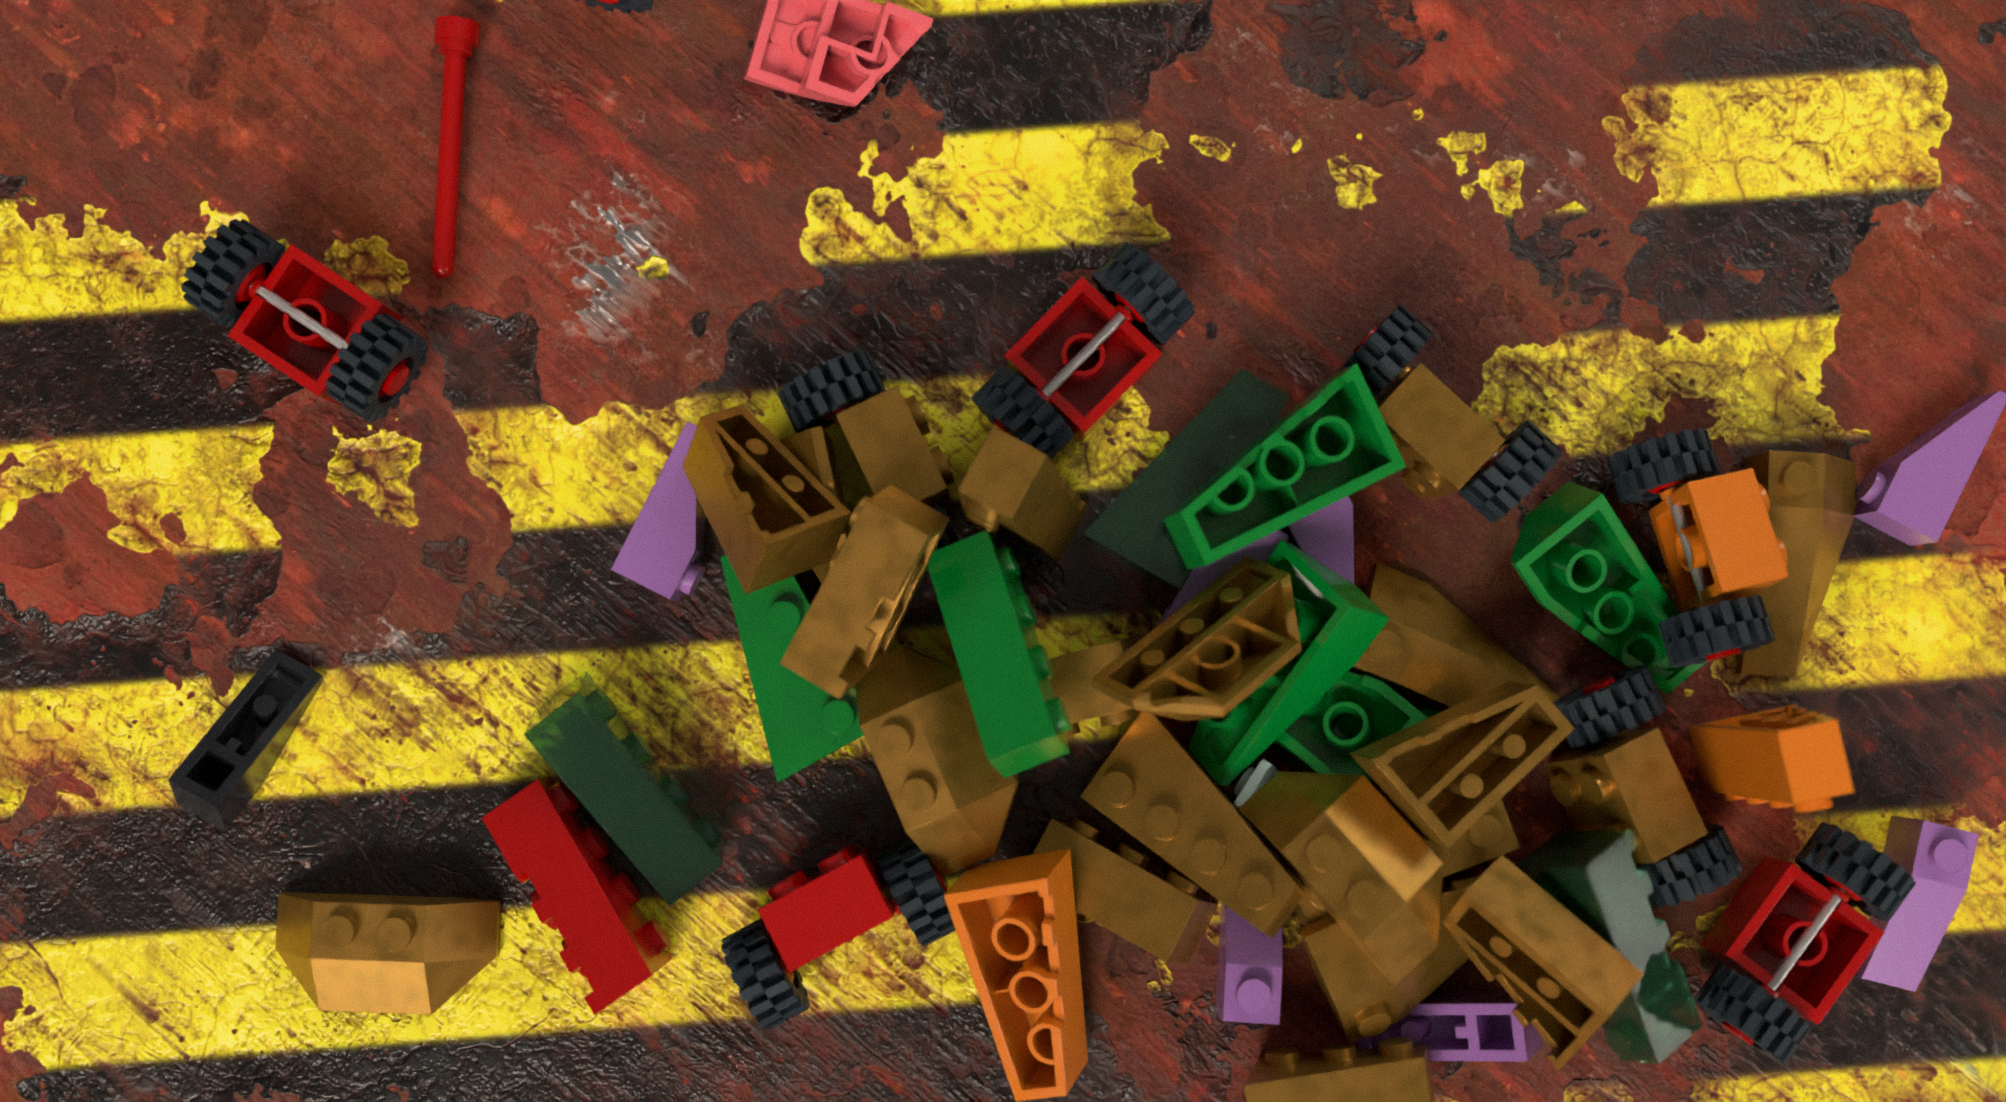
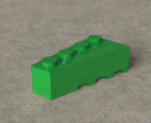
[1163,363,1406,570]
[928,530,1072,778]
[720,555,864,783]

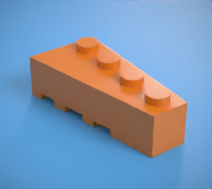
[1688,704,1854,812]
[944,848,1088,1101]

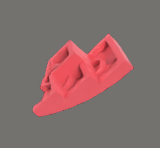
[743,0,933,107]

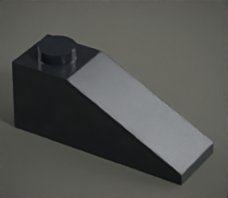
[168,649,324,832]

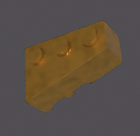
[682,404,851,595]
[779,485,949,699]
[1350,681,1575,848]
[1032,816,1218,964]
[1443,854,1644,1071]
[1244,1037,1435,1102]

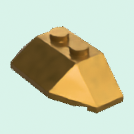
[1091,556,1301,721]
[856,646,1019,876]
[1237,771,1444,986]
[275,892,502,1015]

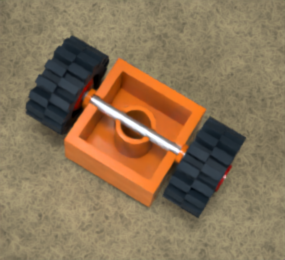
[1607,428,1789,668]

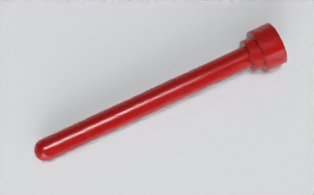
[432,15,480,279]

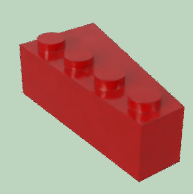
[481,776,672,1015]

